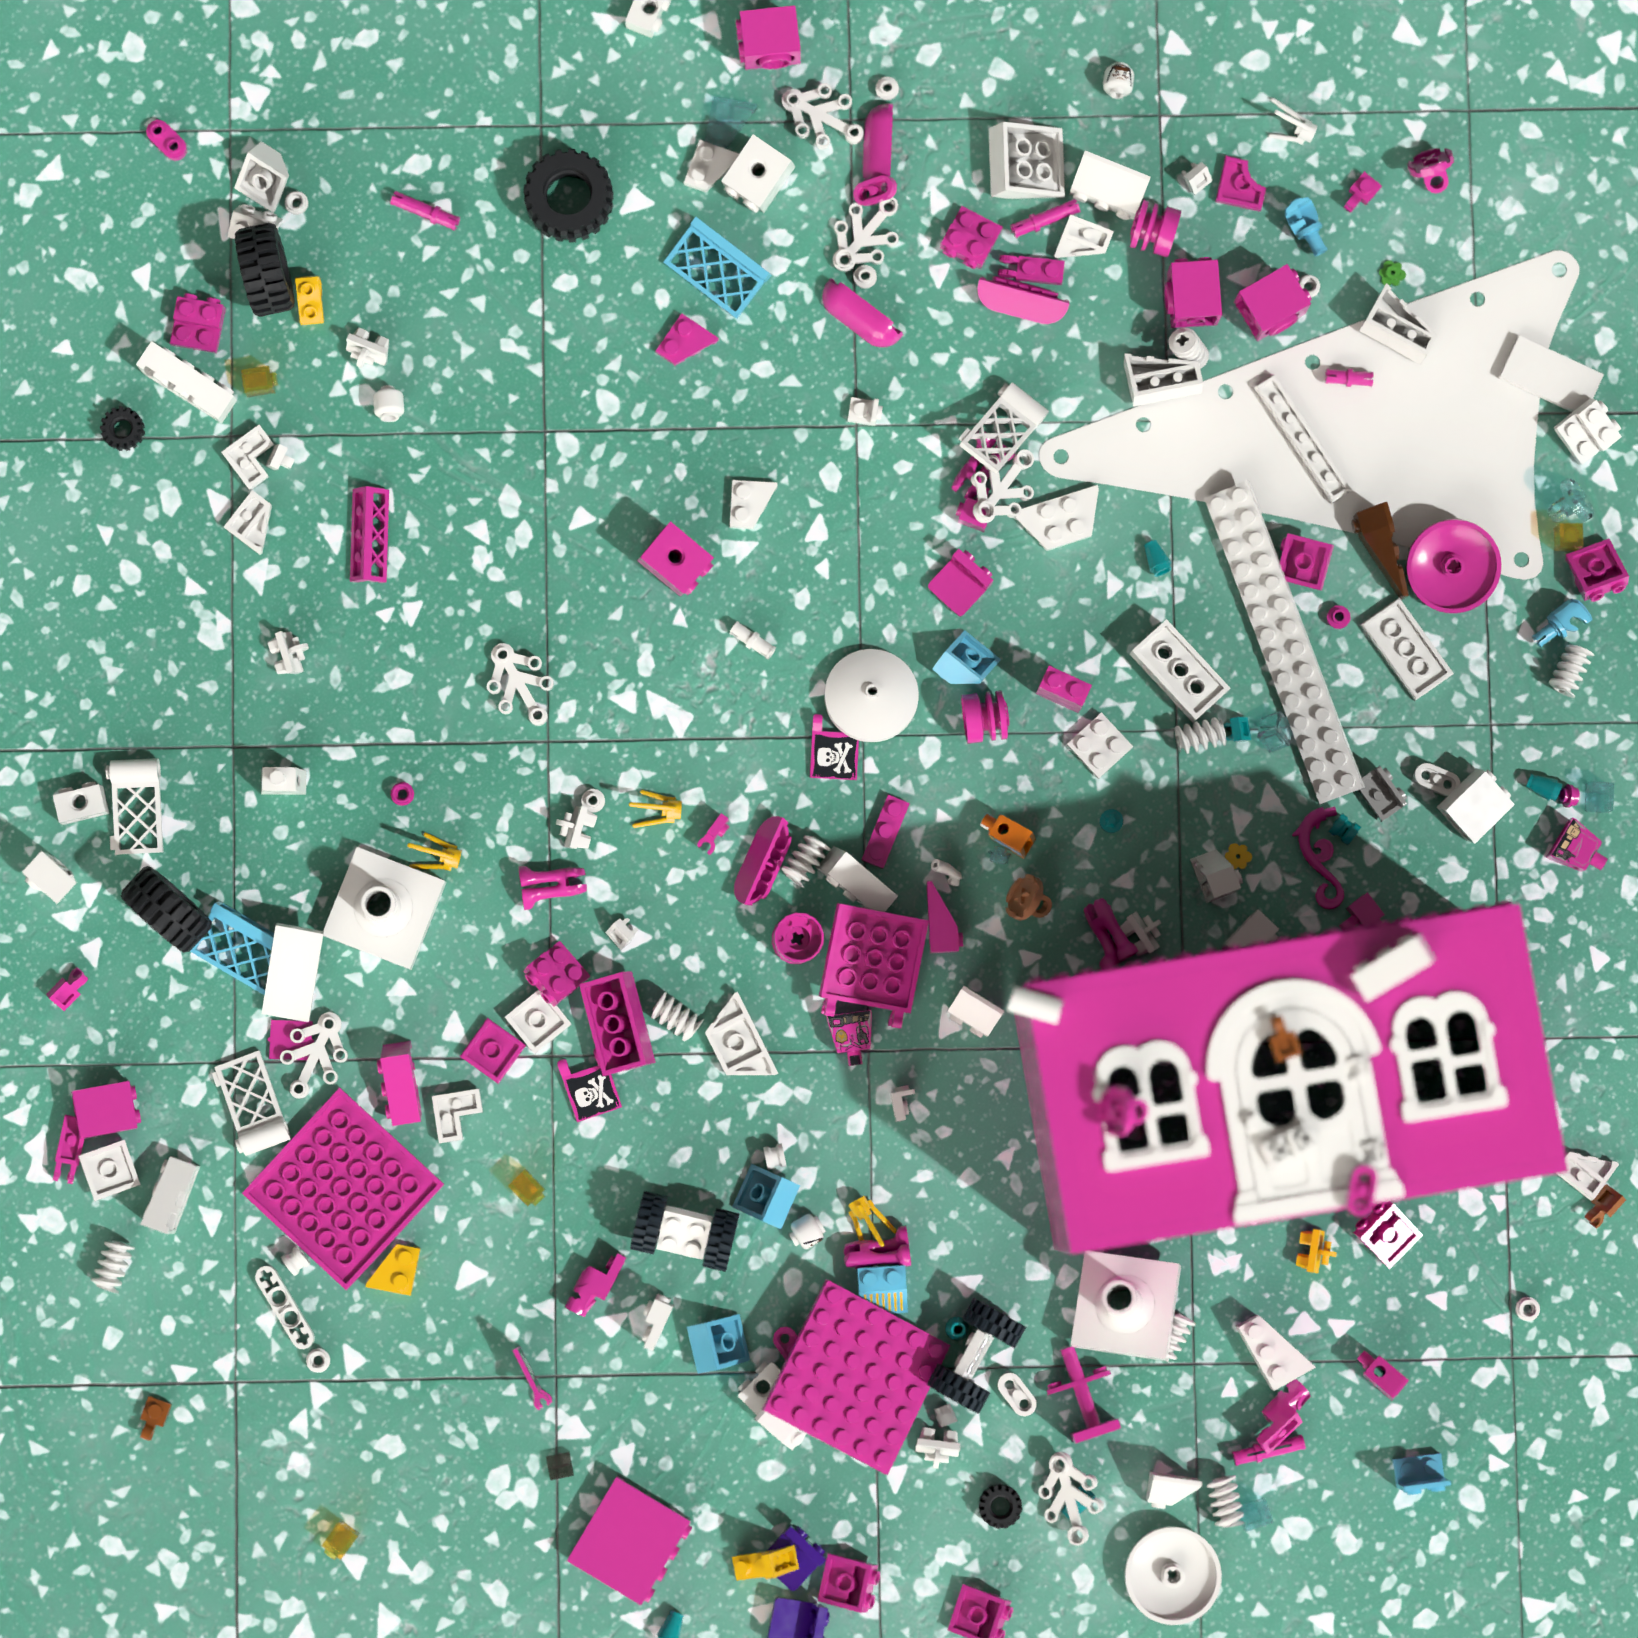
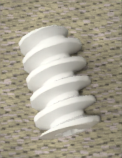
[1168,328,1209,369]
[1549,645,1594,698]
[1174,717,1226,754]
[781,835,831,888]
[651,992,704,1042]
[91,1240,135,1293]
[1167,1311,1196,1363]
[1207,1475,1245,1528]

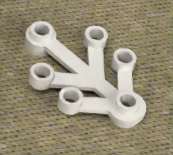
[782,83,863,150]
[833,197,899,272]
[971,449,1034,523]
[487,643,554,726]
[280,1012,348,1099]
[1038,1452,1104,1546]

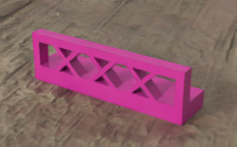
[350,486,389,583]

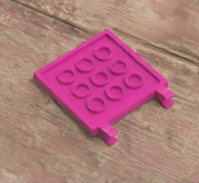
[819,903,929,1029]

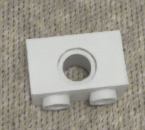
[625,0,671,38]
[53,782,109,825]
[738,1361,781,1415]

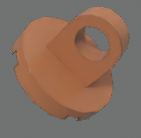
[1006,874,1052,921]

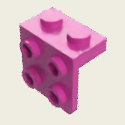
[928,549,993,616]

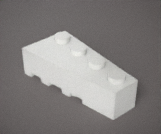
[136,341,237,423]

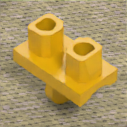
[1296,1229,1337,1274]

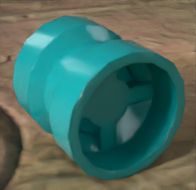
[1328,813,1361,845]

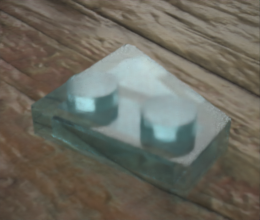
[705,96,757,147]

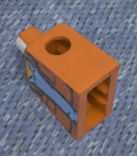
[980,814,1036,859]

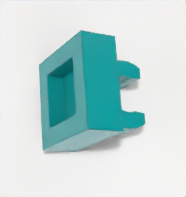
[1223,717,1252,742]

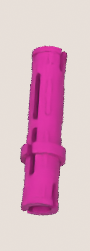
[390,191,460,231]
[1010,199,1080,238]
[1232,1434,1306,1466]

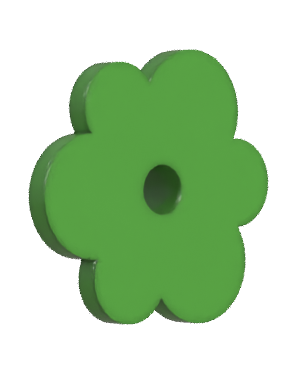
[1379,261,1406,286]

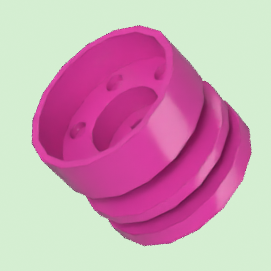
[1130,200,1182,258]
[961,690,1009,744]
[771,913,824,964]

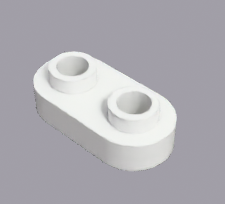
[1414,763,1460,797]
[997,1372,1036,1416]

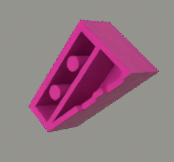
[377,1041,422,1126]

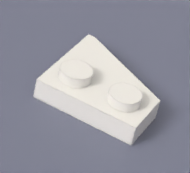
[684,140,739,192]
[1054,214,1114,258]
[730,480,777,529]
[224,490,272,555]
[1557,1152,1619,1201]

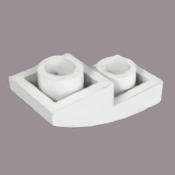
[1259,1122,1319,1168]

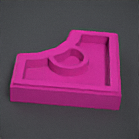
[1215,156,1266,212]

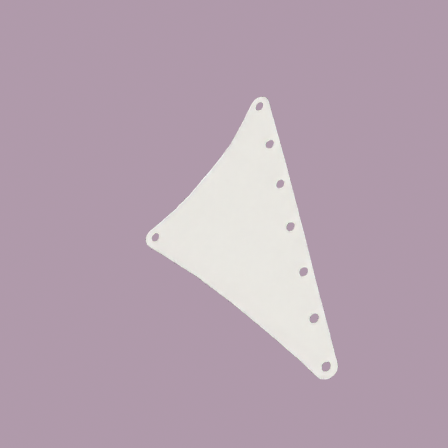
[1039,250,1579,580]

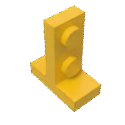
[732,1545,799,1581]

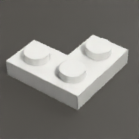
[222,425,274,491]
[432,1089,483,1143]

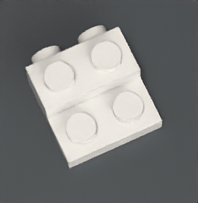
[1554,399,1622,465]
[642,1293,674,1351]

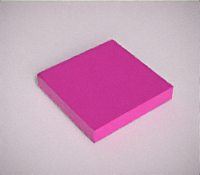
[460,1018,526,1084]

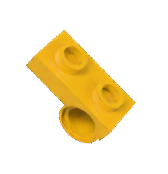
[295,275,324,325]

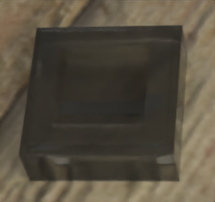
[546,1451,574,1481]

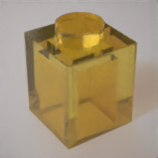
[241,366,278,397]
[1554,523,1584,551]
[508,1169,546,1206]
[321,1520,360,1560]

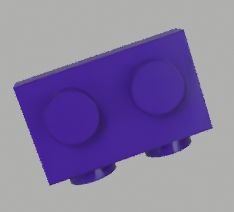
[766,1524,826,1591]
[767,1597,830,1638]

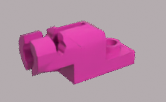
[565,1253,627,1317]
[1256,1379,1311,1454]

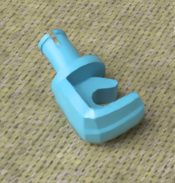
[1284,197,1328,257]
[1532,599,1592,648]

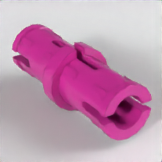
[1325,368,1374,387]

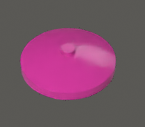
[1406,519,1502,613]

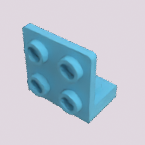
[1392,1453,1451,1495]

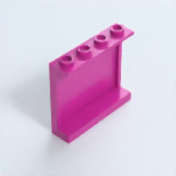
[567,1475,692,1605]

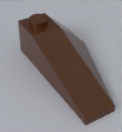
[1351,502,1409,600]

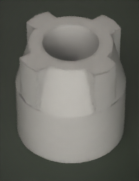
[934,1404,958,1428]

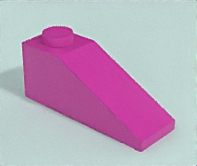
[926,881,963,953]

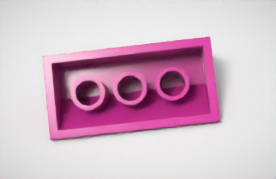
[579,971,656,1076]

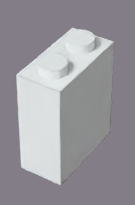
[1437,768,1515,844]

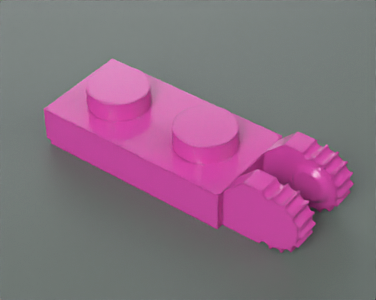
[998,255,1065,286]
[53,1114,85,1184]

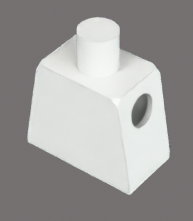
[261,767,307,795]

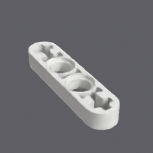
[255,1266,315,1349]

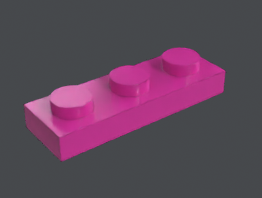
[862,795,910,869]

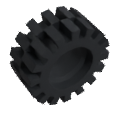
[100,406,145,451]
[978,1484,1022,1529]

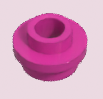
[1327,605,1351,629]
[391,782,414,806]
[1559,784,1580,808]

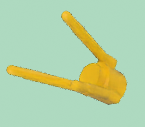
[629,790,682,828]
[407,832,462,871]
[848,1196,897,1247]

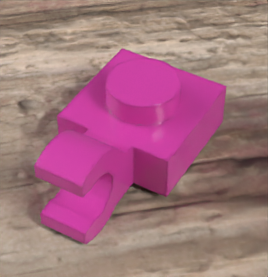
[1343,171,1382,213]
[697,813,730,855]
[46,967,88,1011]

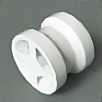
[763,1143,787,1170]
[281,1245,310,1276]

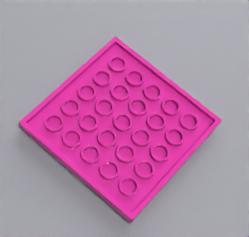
[242,1088,445,1290]
[761,1280,951,1475]

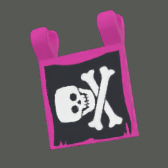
[810,714,859,780]
[557,1048,622,1122]
[513,1346,553,1410]

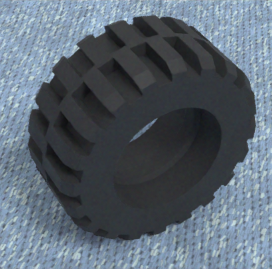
[523,148,614,243]
[235,222,295,317]
[121,866,212,953]

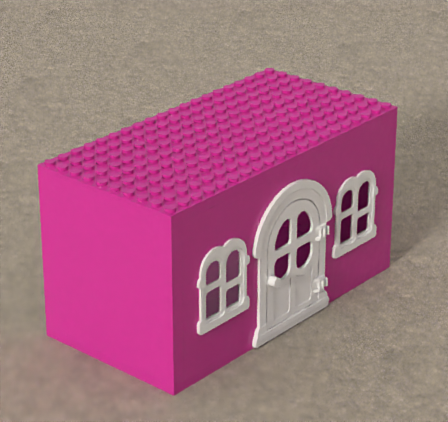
[1011,900,1568,1254]

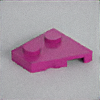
[656,314,719,366]

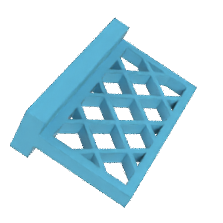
[664,217,772,319]
[190,901,274,995]

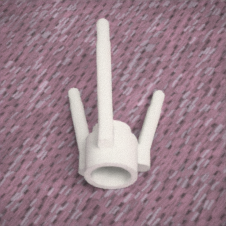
[1268,98,1318,145]

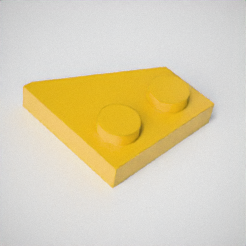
[365,1244,421,1296]

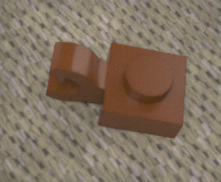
[1269,1015,1302,1062]
[1585,1184,1626,1229]
[140,1396,172,1441]

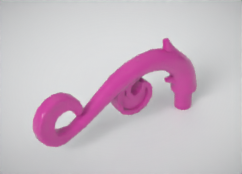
[1292,806,1345,909]

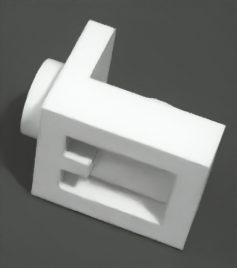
[848,397,883,426]
[890,1085,915,1122]

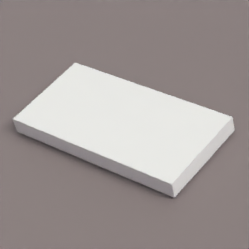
[1499,335,1604,412]
[1360,598,1454,701]
[262,923,324,1022]

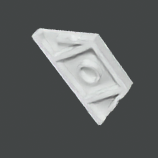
[1012,485,1099,551]
[705,992,778,1075]

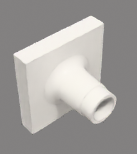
[323,847,446,970]
[1071,1251,1181,1361]

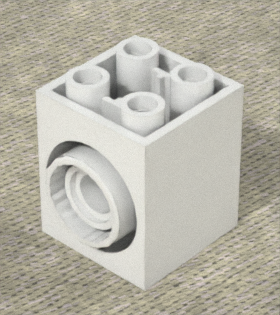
[722,134,795,213]

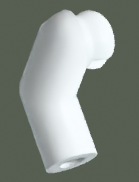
[931,859,962,886]

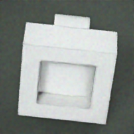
[1182,162,1212,195]
[266,444,294,470]
[605,918,638,950]

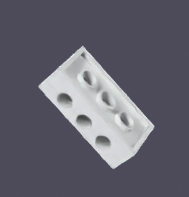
[1130,619,1230,723]

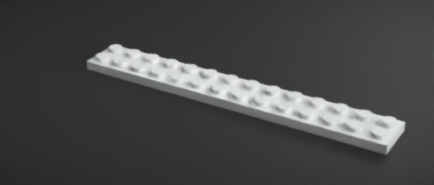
[1204,480,1365,804]

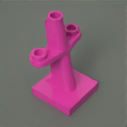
[1046,1346,1121,1443]

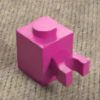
[956,488,990,532]
[1339,892,1385,930]

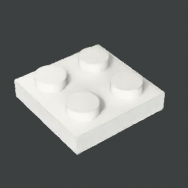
[1067,712,1133,779]
[505,990,571,1054]
[78,1140,140,1201]

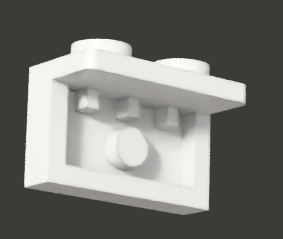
[227,204,283,239]

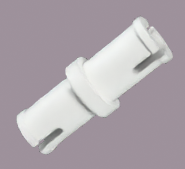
[729,621,776,659]

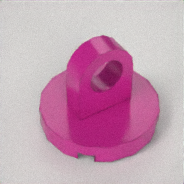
[1407,148,1454,193]
[1099,1086,1148,1136]

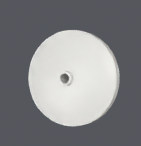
[824,649,919,742]
[1125,1527,1222,1625]

